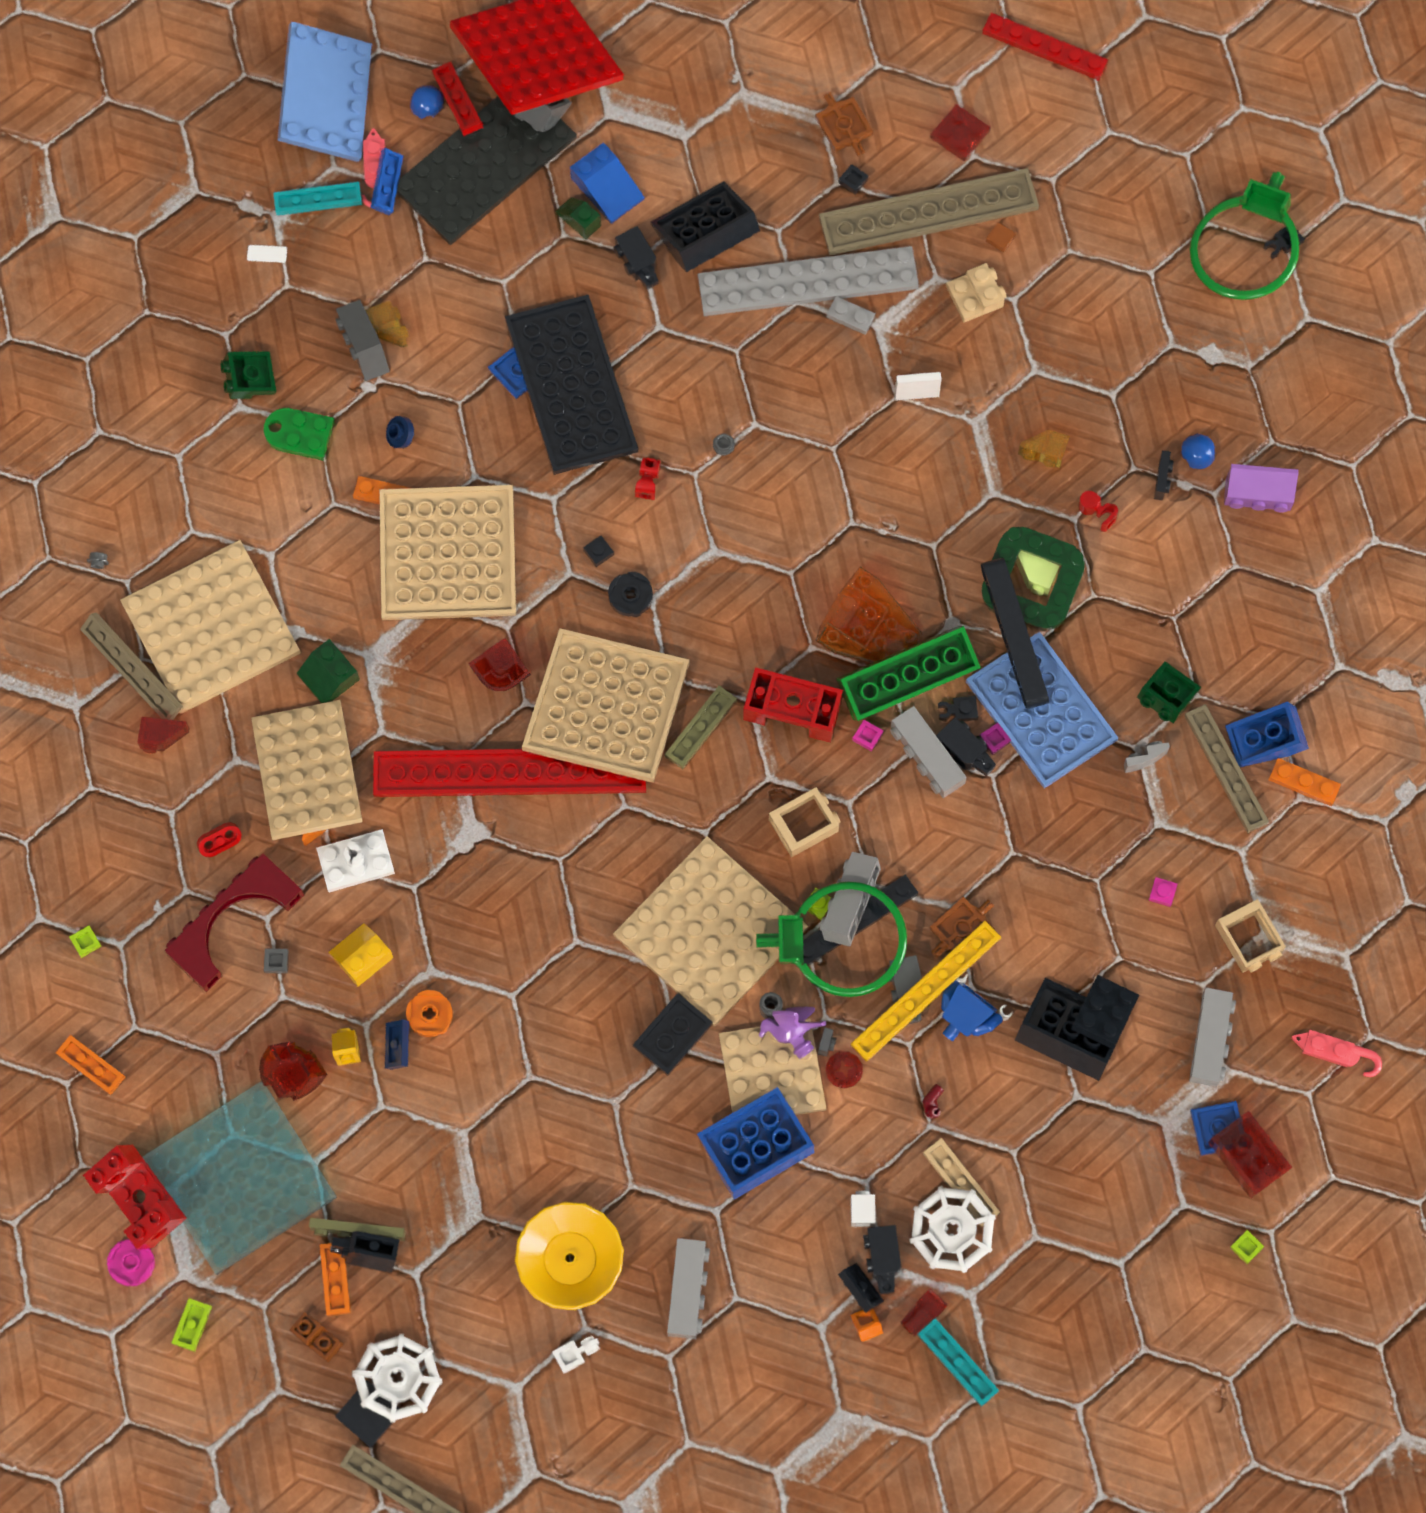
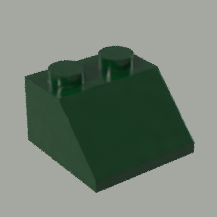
[296,639,360,704]

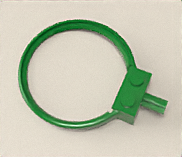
[1190,171,1299,300]
[756,882,907,997]

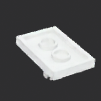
[316,829,395,892]

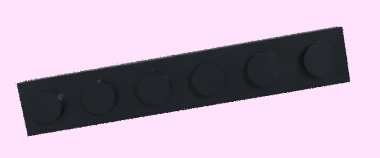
[802,874,918,966]

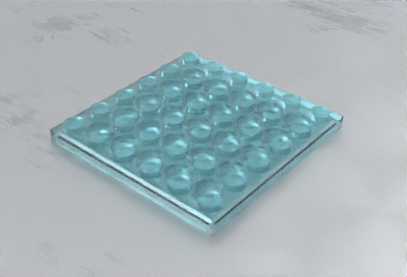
[143,1081,337,1275]

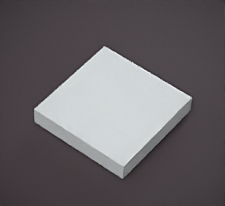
[895,372,941,400]

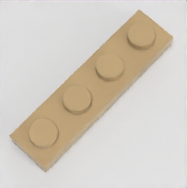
[923,1138,1000,1228]

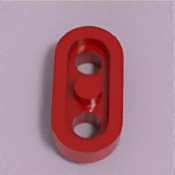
[197,822,242,857]

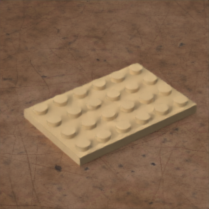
[251,700,363,840]

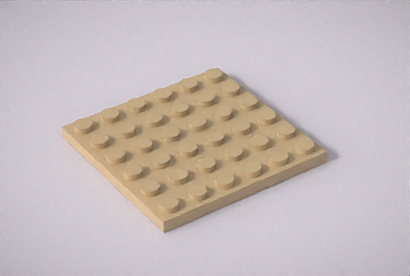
[380,485,516,620]
[120,540,301,714]
[522,628,690,783]
[613,836,808,1027]

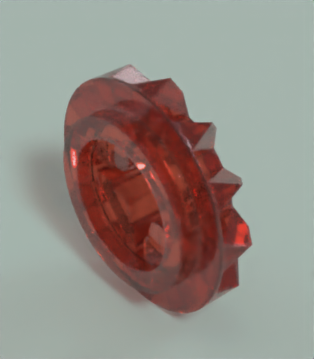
[826,1051,863,1088]

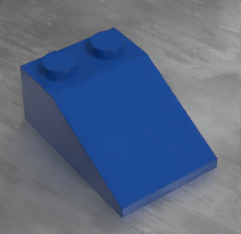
[570,142,645,224]
[1225,701,1309,767]

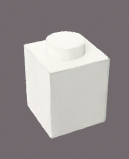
[850,1191,875,1227]

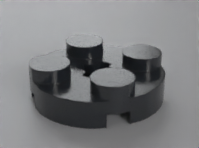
[608,572,653,617]

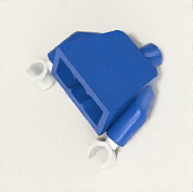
[941,974,1013,1041]

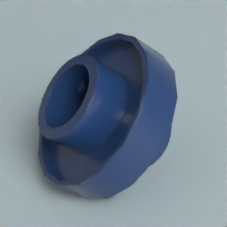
[386,416,414,449]

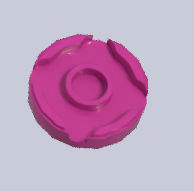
[107,1240,155,1286]

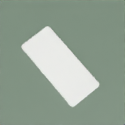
[247,245,287,263]

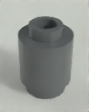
[759,992,783,1020]

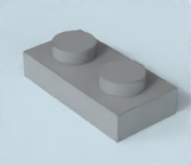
[826,296,875,335]

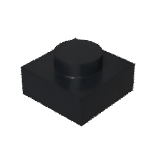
[838,164,869,195]
[583,536,614,567]

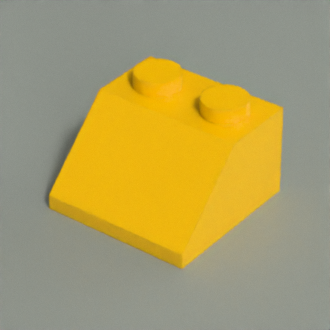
[328,923,393,987]

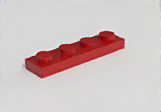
[431,61,483,136]

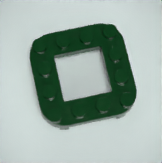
[982,527,1085,631]

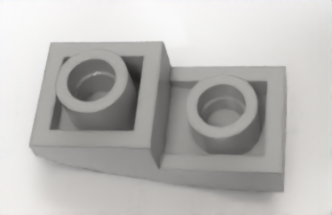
[1124,741,1170,773]

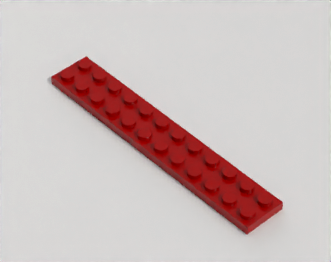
[373,749,646,797]

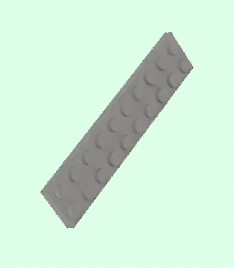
[698,246,919,316]

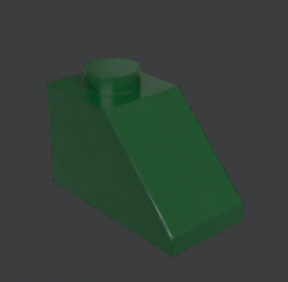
[555,197,601,240]

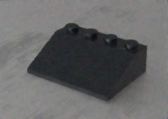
[651,181,760,272]
[1015,978,1129,1081]

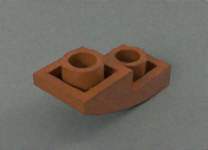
[289,1312,344,1363]

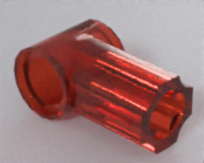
[900,1288,948,1337]

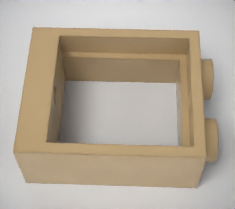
[769,787,841,858]
[1215,899,1286,973]

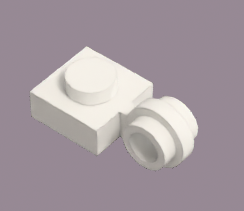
[553,1336,600,1374]

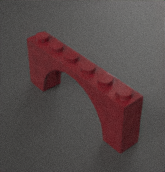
[164,854,304,992]

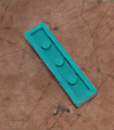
[273,182,362,216]
[917,1318,1000,1407]

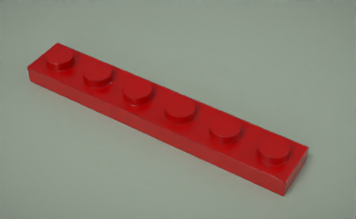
[982,12,1108,81]

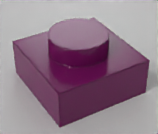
[979,723,1011,755]

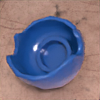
[410,85,444,119]
[1181,433,1215,469]

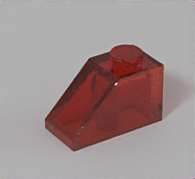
[137,717,190,753]

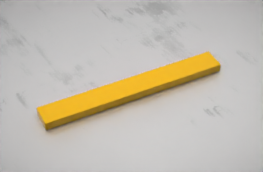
[851,921,1001,1062]

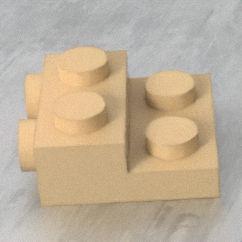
[946,263,1006,322]

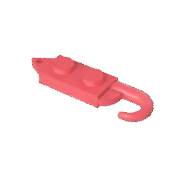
[361,128,385,207]
[1291,1030,1382,1077]

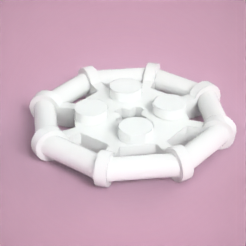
[909,1186,996,1273]
[352,1334,442,1422]

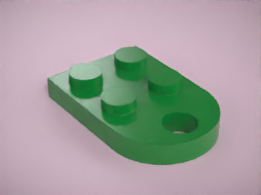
[264,408,335,461]

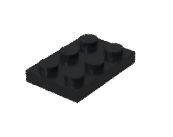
[1071,975,1139,1049]
[633,993,713,1076]

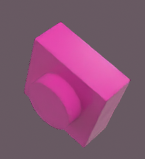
[852,720,883,752]
[1148,877,1177,907]

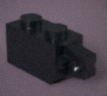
[613,226,658,289]
[936,718,996,776]
[863,1225,901,1295]
[330,1231,400,1273]

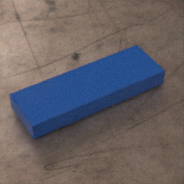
[370,148,403,215]

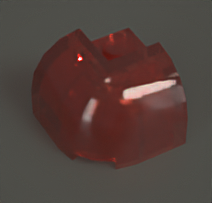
[468,638,531,691]
[259,1042,327,1101]

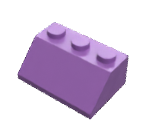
[1224,464,1298,512]

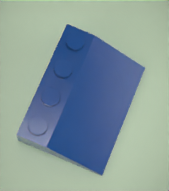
[697,1087,815,1200]

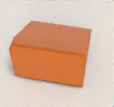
[850,1309,883,1342]

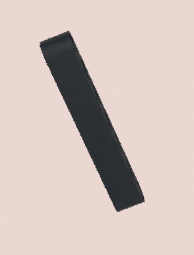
[981,557,1049,710]

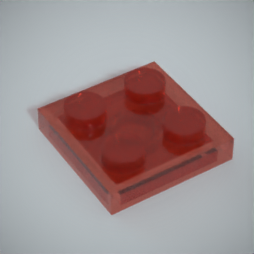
[930,104,991,162]

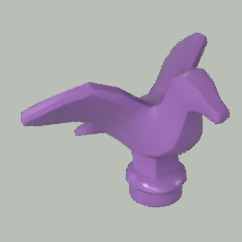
[759,1007,826,1059]

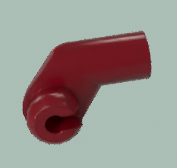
[922,1084,944,1119]

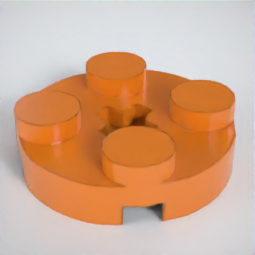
[406,990,453,1037]

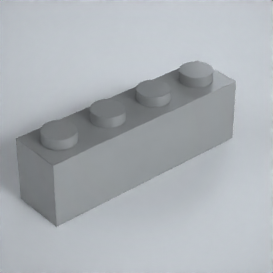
[890,706,967,798]
[820,852,881,946]
[1189,988,1236,1087]
[667,1238,710,1339]

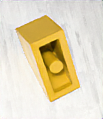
[332,1028,361,1066]

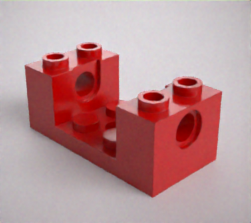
[743,667,843,743]
[83,1144,187,1250]

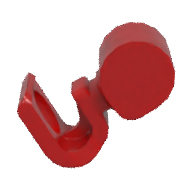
[635,457,661,500]
[1078,491,1118,532]

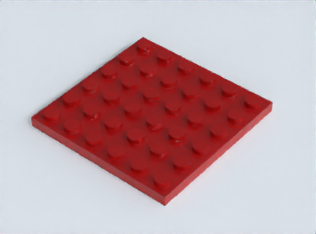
[449,0,624,115]

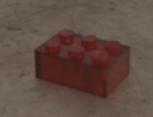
[1208,1111,1293,1199]

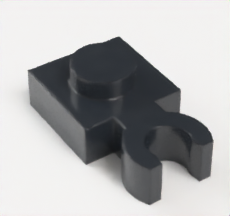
[1263,227,1305,259]
[938,696,978,721]

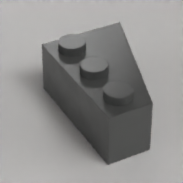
[335,300,390,381]

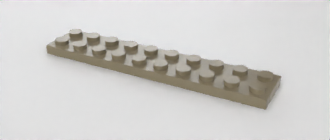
[819,168,1039,256]

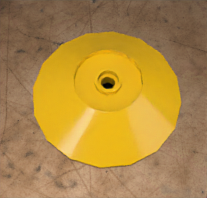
[515,1202,624,1310]

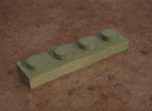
[665,686,737,770]
[309,1218,406,1242]

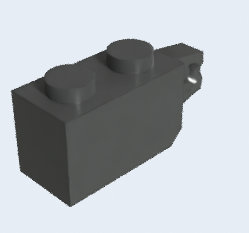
[885,955,922,1024]

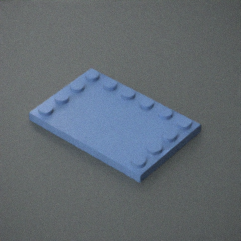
[277,21,372,162]
[966,631,1118,789]

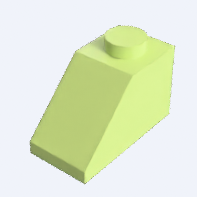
[1016,550,1060,596]

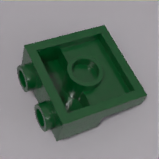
[220,351,276,399]
[1137,662,1201,724]

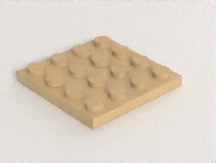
[719,1018,826,1115]

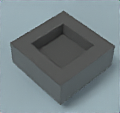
[264,949,289,973]
[818,1028,836,1057]

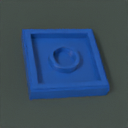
[488,347,527,399]
[1190,1101,1247,1156]

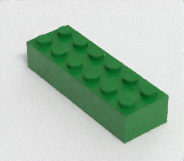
[836,626,981,721]

